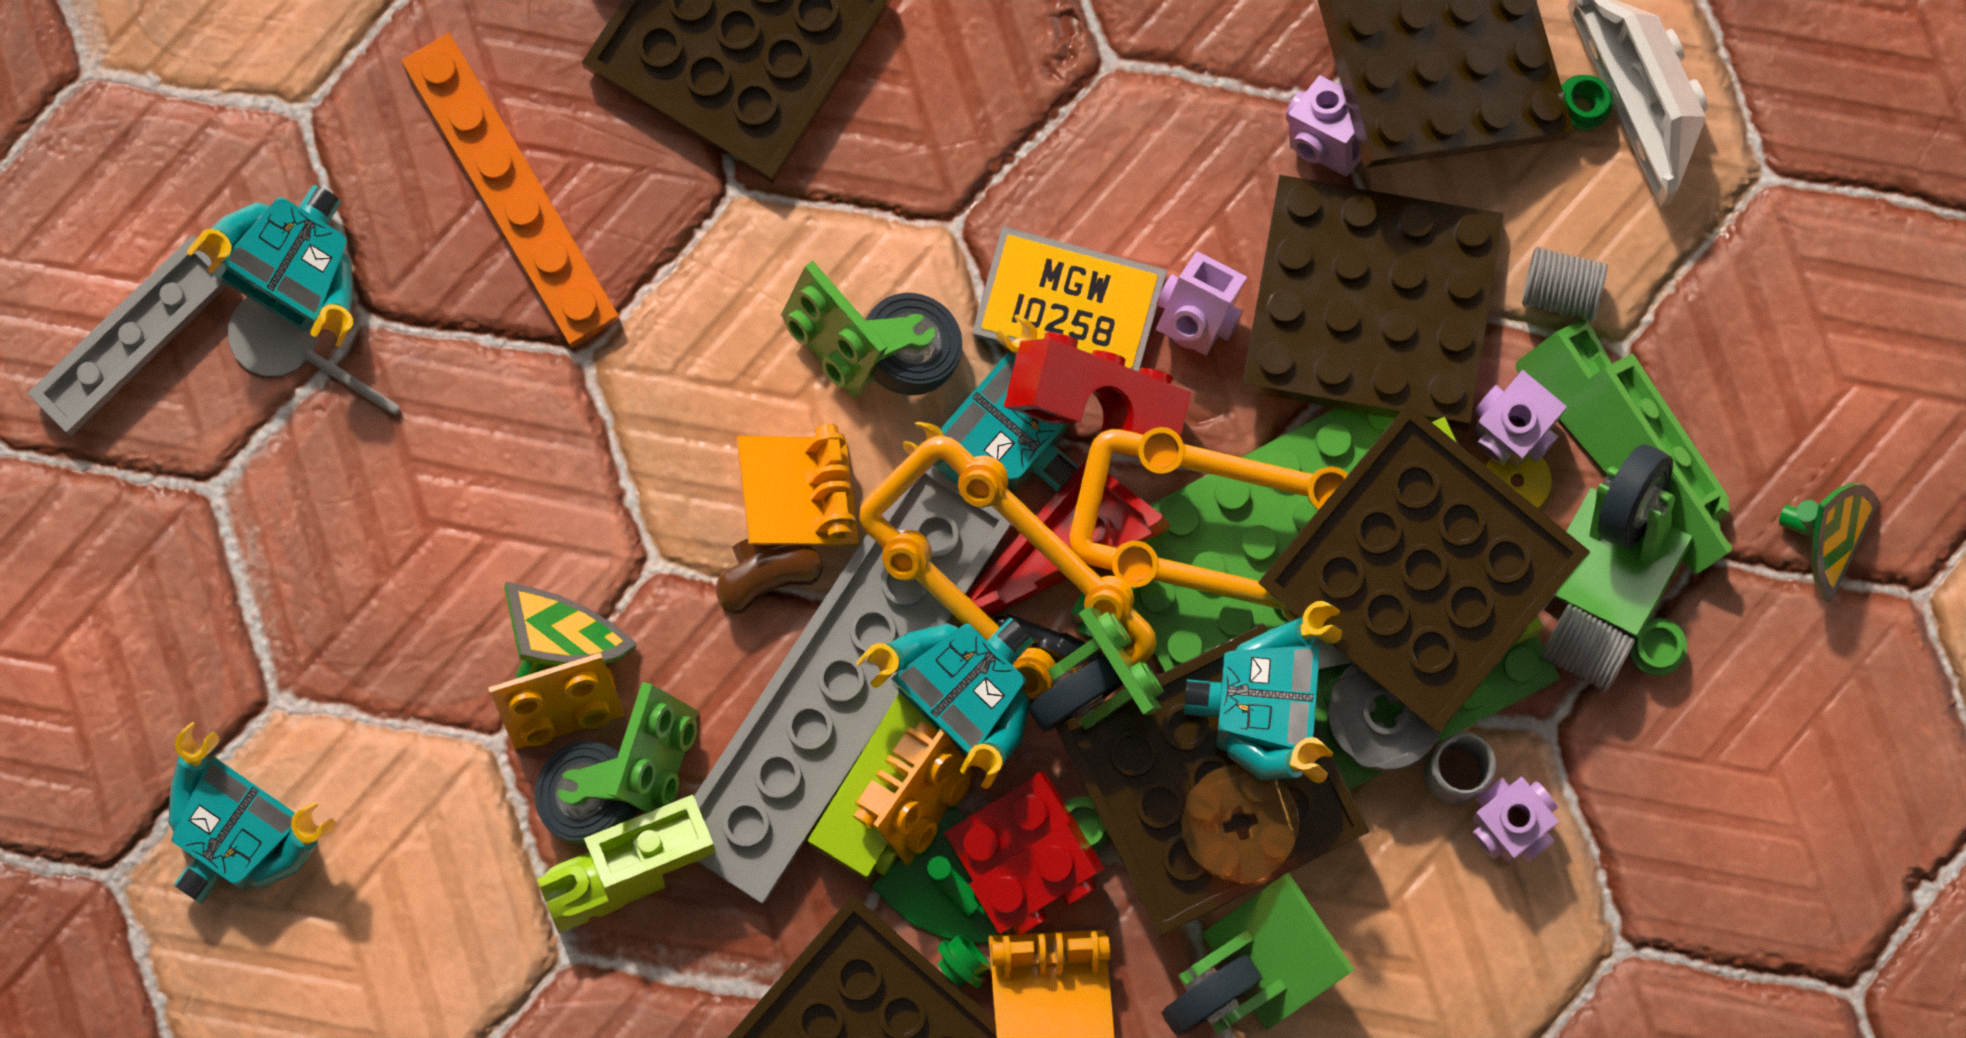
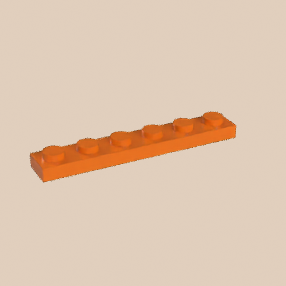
[401,32,620,348]

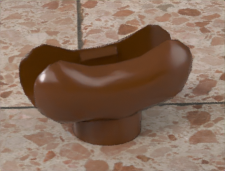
[716,538,823,614]

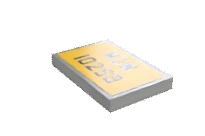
[972,226,1167,372]

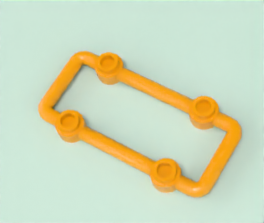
[1069,427,1348,622]
[859,436,1157,715]

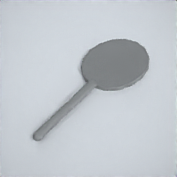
[228,297,401,415]

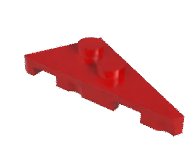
[966,459,1171,616]

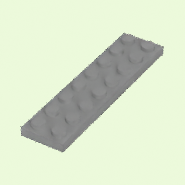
[694,466,1012,905]

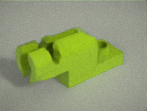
[536,795,716,934]

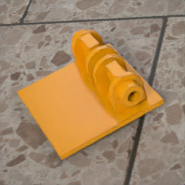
[736,424,859,546]
[488,653,625,750]
[853,721,974,866]
[989,930,1115,1038]

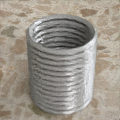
[1522,246,1608,322]
[1540,604,1635,693]
[1424,733,1496,805]

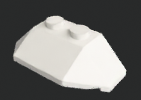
[1567,0,1708,208]

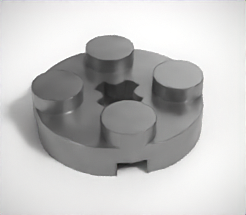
[1327,663,1440,772]

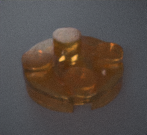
[1181,764,1299,884]

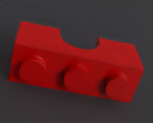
[1003,332,1192,437]

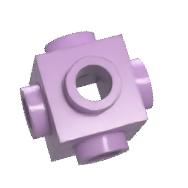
[1286,75,1362,177]
[1156,251,1247,355]
[1474,370,1567,469]
[1471,776,1559,865]

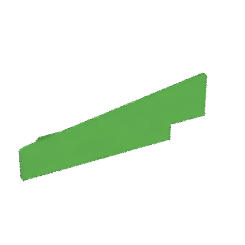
[1515,319,1732,573]

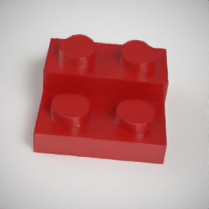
[944,771,1106,937]

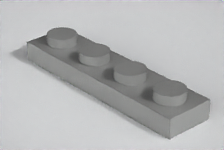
[28,235,228,437]

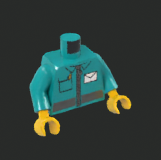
[187,185,353,347]
[903,315,1079,492]
[1184,601,1342,783]
[856,618,1034,789]
[168,722,336,905]

